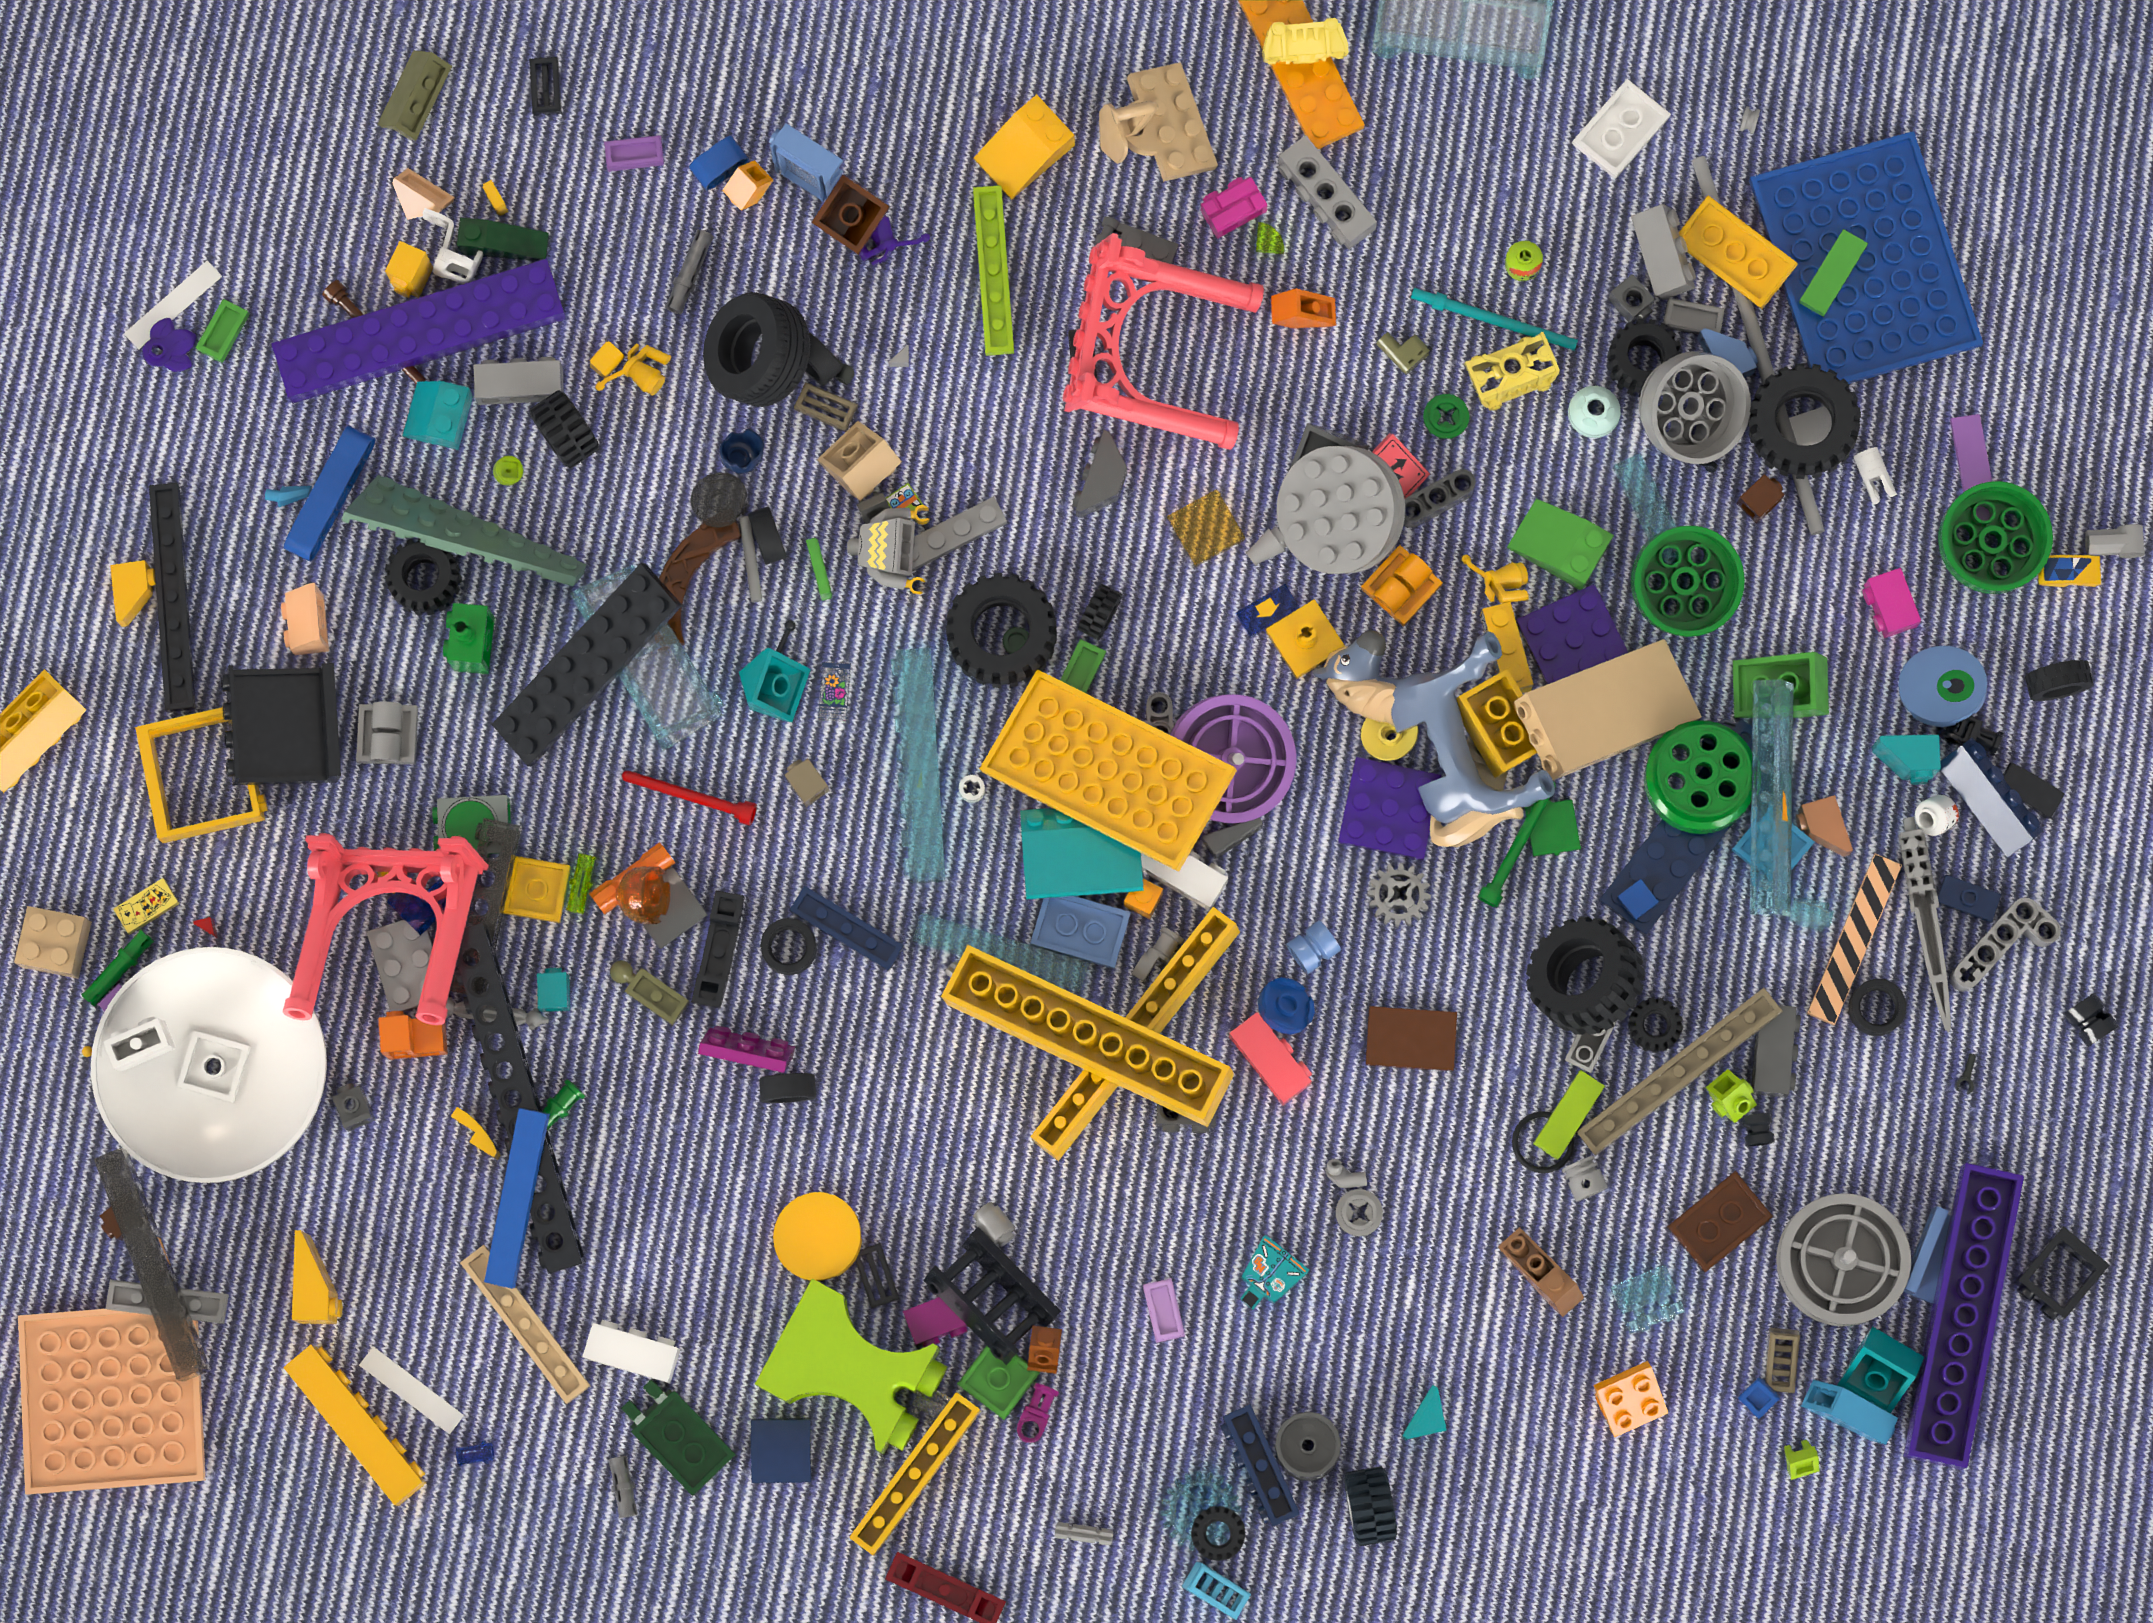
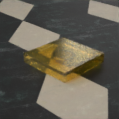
[1167,489,1245,567]

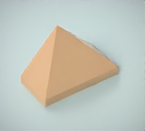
[392,168,455,220]

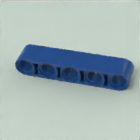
[284,426,376,562]

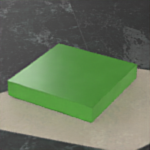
[957,1345,1040,1421]

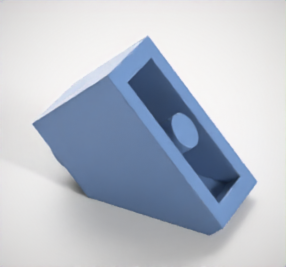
[1697,328,1758,378]

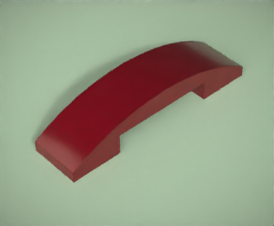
[885,1552,1006,1623]

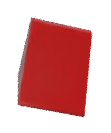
[193,917,218,939]

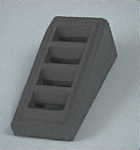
[1202,817,1263,859]

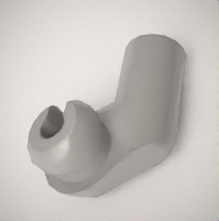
[1325,1159,1367,1188]

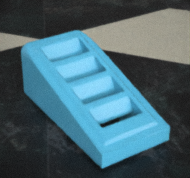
[1182,1562,1251,1620]

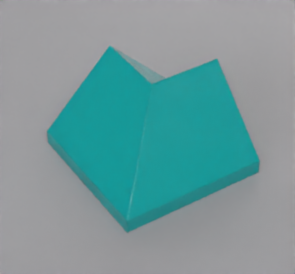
[739,648,811,723]

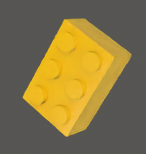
[1456,669,1538,778]

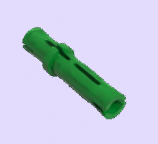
[81,929,155,1007]

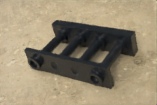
[923,1227,1061,1365]

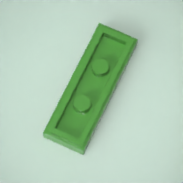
[1799,229,1868,317]

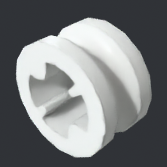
[959,775,985,803]

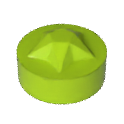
[493,456,523,486]

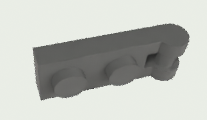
[1094,216,1179,264]

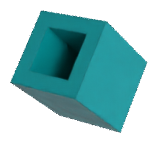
[537,968,570,1012]

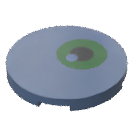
[1898,646,1987,727]

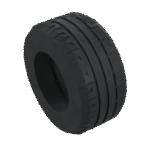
[703,292,811,407]

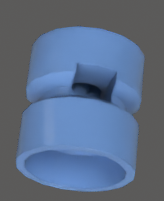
[1286,920,1341,975]

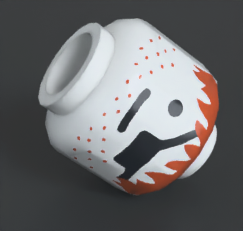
[1915,795,1959,836]

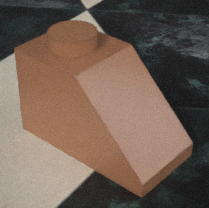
[1796,795,1853,857]

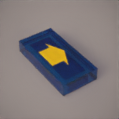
[1235,584,1300,639]

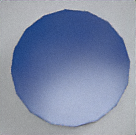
[1258,977,1315,1035]

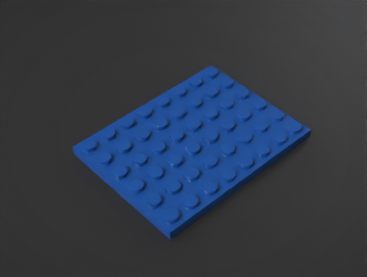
[1749,131,1984,384]

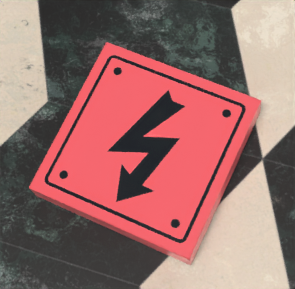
[1372,433,1430,499]

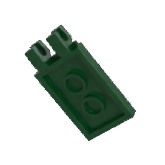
[621,1379,736,1496]

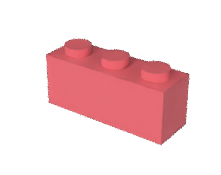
[1229,1012,1312,1106]

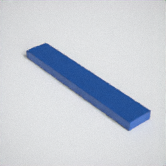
[484,1108,550,1289]

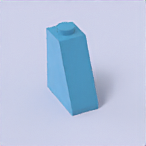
[1801,1379,1898,1445]

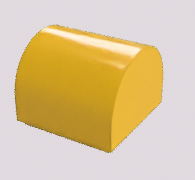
[590,341,625,378]

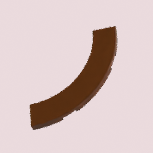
[653,509,742,653]

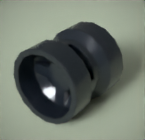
[1742,1113,1775,1147]

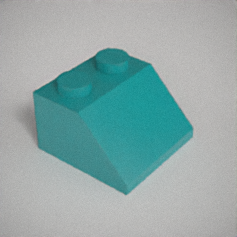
[402,381,473,450]
[1872,735,1941,785]
[1837,1326,1924,1414]

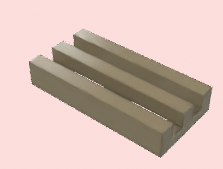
[794,382,858,432]

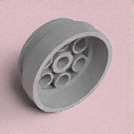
[1639,351,1751,464]

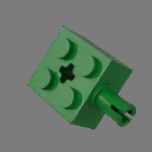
[443,603,495,674]

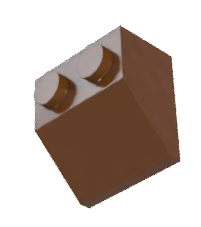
[811,175,890,255]

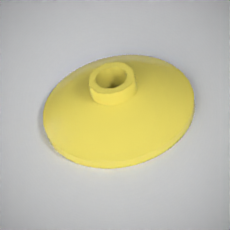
[1361,718,1419,761]

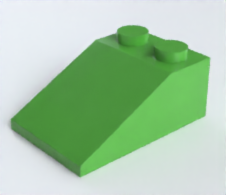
[1507,498,1614,590]
[1733,652,1829,718]

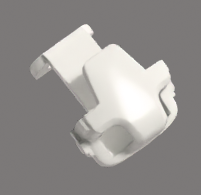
[423,208,483,284]

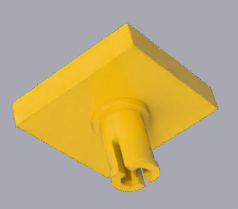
[1265,599,1345,679]

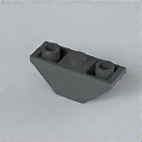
[1072,430,1127,518]

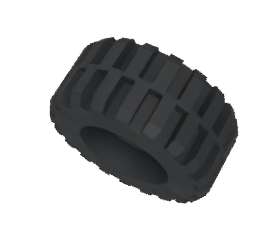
[1748,363,1861,479]
[946,573,1057,688]
[1526,916,1645,1035]

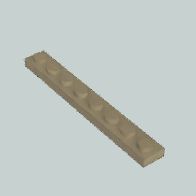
[1577,988,1783,1156]

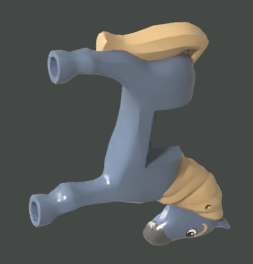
[1312,630,1555,848]

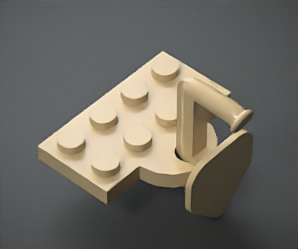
[1099,62,1218,182]

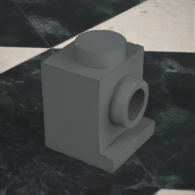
[332,1083,375,1132]

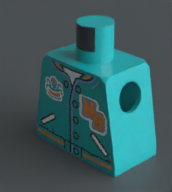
[1240,1235,1309,1310]

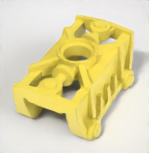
[1262,18,1349,64]
[1464,332,1560,411]

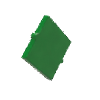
[1525,799,1581,857]

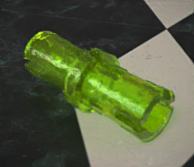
[566,853,596,914]

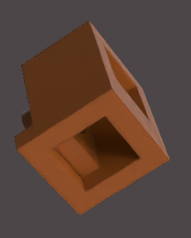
[1027,1326,1062,1374]

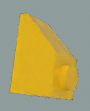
[110,560,156,627]

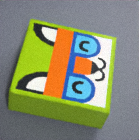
[886,483,923,512]

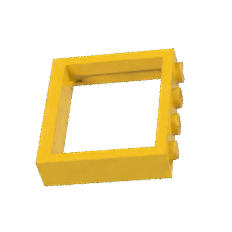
[135,707,268,843]

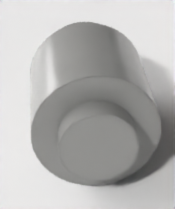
[973,1202,1016,1247]

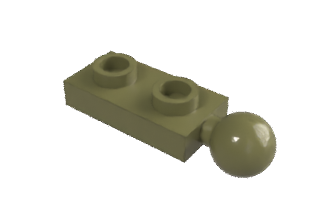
[610,960,690,1026]

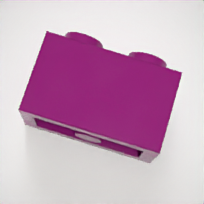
[903,1297,968,1348]

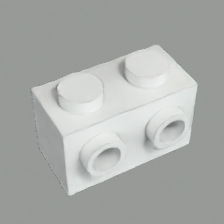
[103,1017,176,1071]

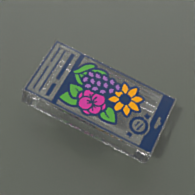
[818,662,852,722]

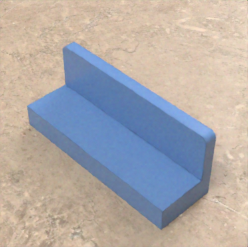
[1903,1206,1950,1303]

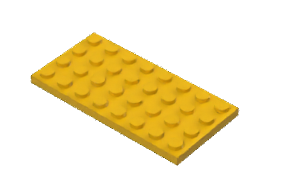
[979,670,1237,872]

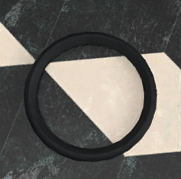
[1512,1111,1574,1174]

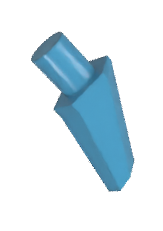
[265,486,312,507]

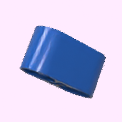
[689,136,749,191]

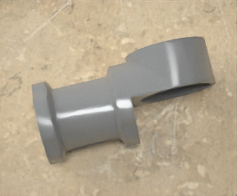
[1131,927,1185,982]

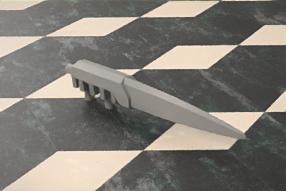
[1898,817,1951,1033]

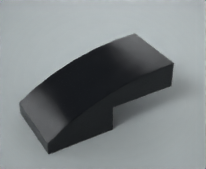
[2003,763,2065,819]

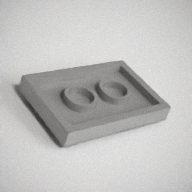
[367,914,449,1012]

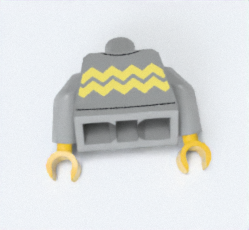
[847,505,930,594]

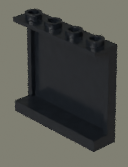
[221,663,341,785]

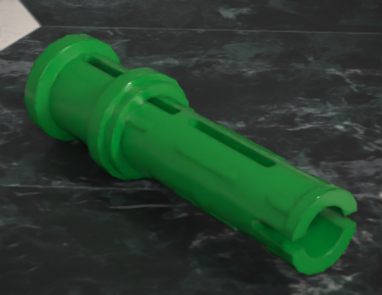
[542,1078,586,1130]

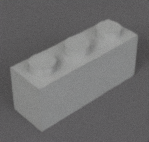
[1631,204,1696,300]
[474,357,564,405]

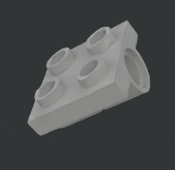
[356,701,418,765]

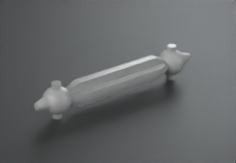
[446,997,549,1030]

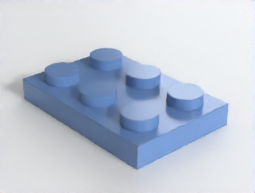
[1030,896,1131,969]

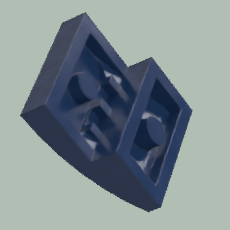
[751,1418,812,1483]

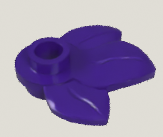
[142,318,197,372]

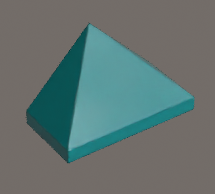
[1401,1385,1447,1440]

